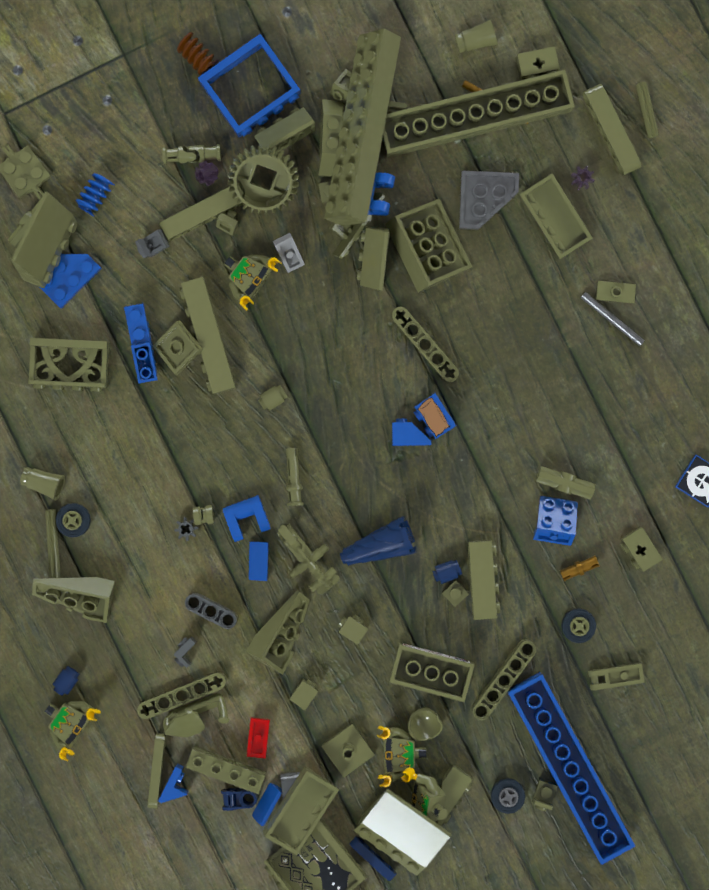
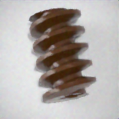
[177,32,218,76]

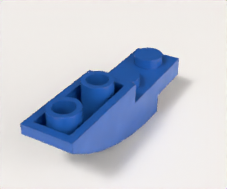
[124,303,158,383]

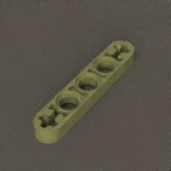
[392,307,459,382]
[137,672,226,719]

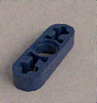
[349,836,397,881]

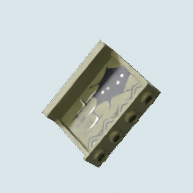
[264,818,368,890]

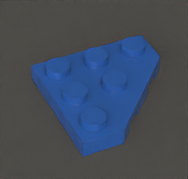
[40,254,102,309]

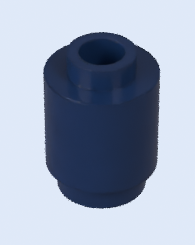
[432,560,462,584]
[52,666,80,696]

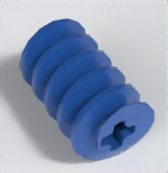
[75,173,115,217]

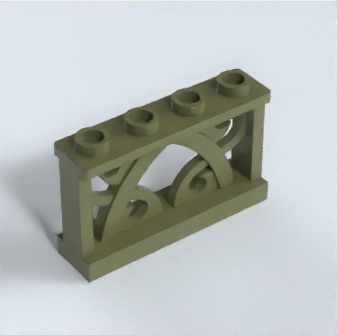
[28,338,110,392]

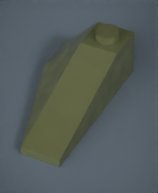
[32,577,115,623]

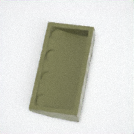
[520,173,594,259]
[262,766,339,855]

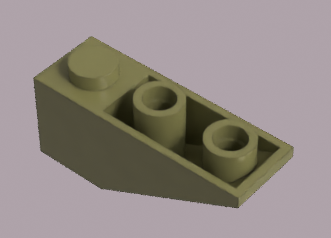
[436,763,473,826]

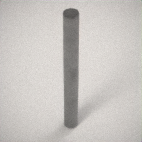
[581,292,645,346]

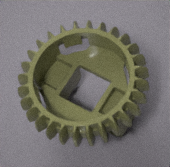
[227,144,299,215]

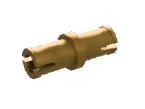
[560,555,600,581]

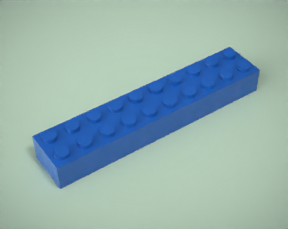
[507,672,635,865]

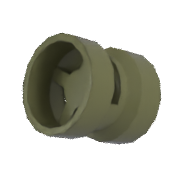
[193,505,215,526]

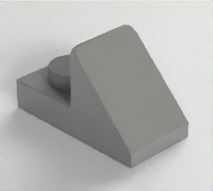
[273,233,305,273]

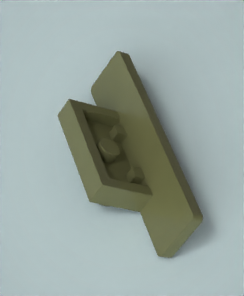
[329,192,385,259]

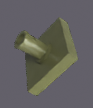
[321,723,375,777]

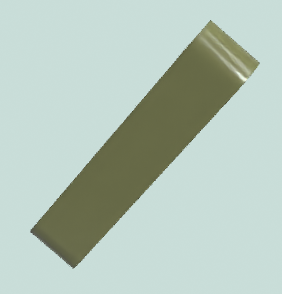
[582,84,641,176]
[159,182,245,242]
[472,639,536,721]

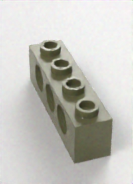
[186,746,266,794]

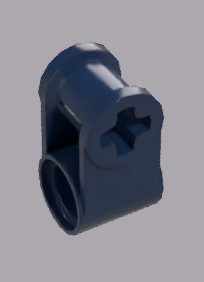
[221,788,259,811]

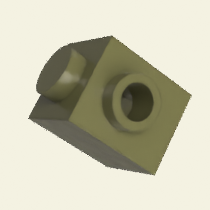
[338,614,368,645]

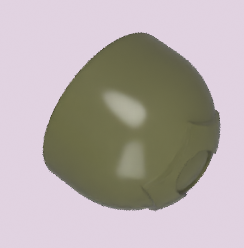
[408,708,443,741]

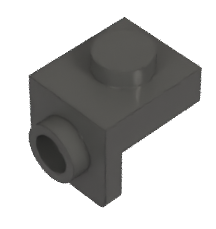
[135,229,170,258]
[173,636,197,668]

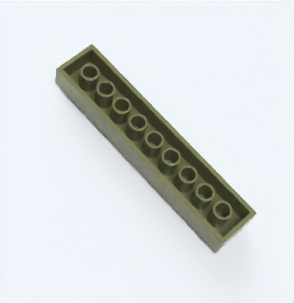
[324,28,401,226]
[382,70,575,158]

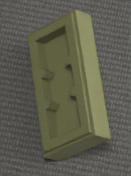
[595,281,636,304]

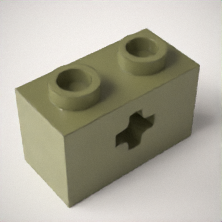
[516,46,560,81]
[620,527,663,572]

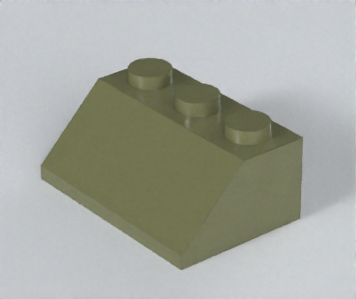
[254,107,316,153]
[357,226,389,291]

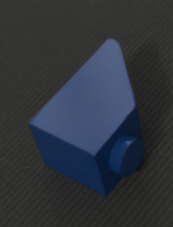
[392,419,431,446]

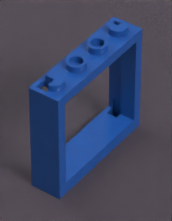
[198,34,301,138]

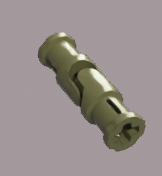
[162,144,221,164]

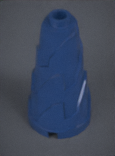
[340,516,417,566]

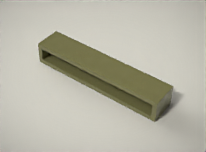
[179,277,236,395]

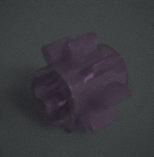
[195,161,218,186]
[571,166,595,190]

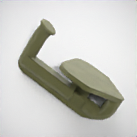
[163,694,229,737]

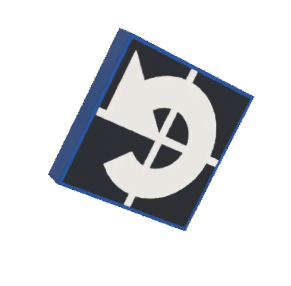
[675,455,709,507]

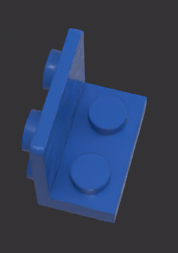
[533,496,578,546]

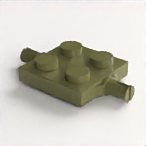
[0,144,51,201]

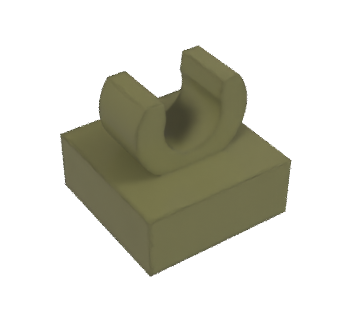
[216,209,238,236]

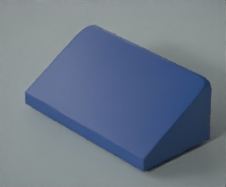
[249,542,269,581]
[252,783,282,826]

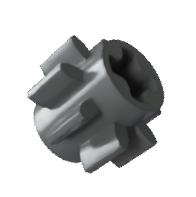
[174,517,199,541]

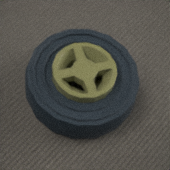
[56,503,91,538]
[561,608,596,643]

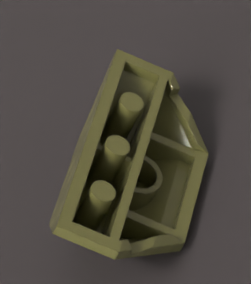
[318,99,346,177]

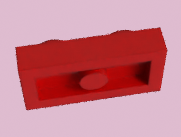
[246,717,270,759]

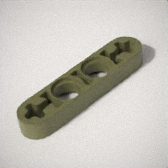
[148,733,166,809]

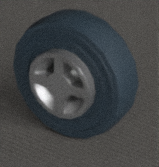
[491,778,525,814]

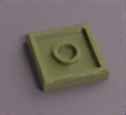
[153,320,203,375]

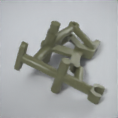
[277,523,340,595]

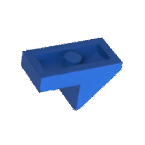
[158,763,189,803]

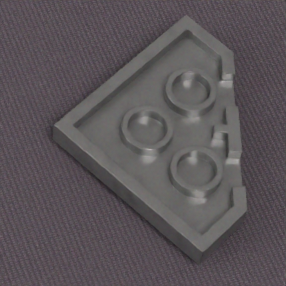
[459,171,519,230]

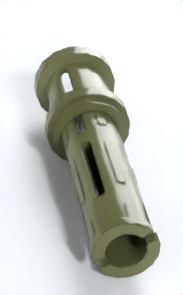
[286,448,304,506]

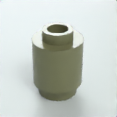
[258,385,288,411]

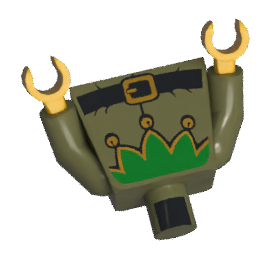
[224,255,282,310]
[44,701,101,761]
[377,726,426,787]
[401,767,448,822]

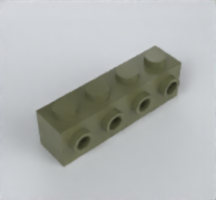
[467,540,500,620]

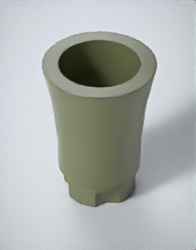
[455,19,498,53]
[20,467,65,501]

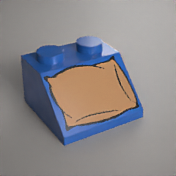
[413,393,456,439]

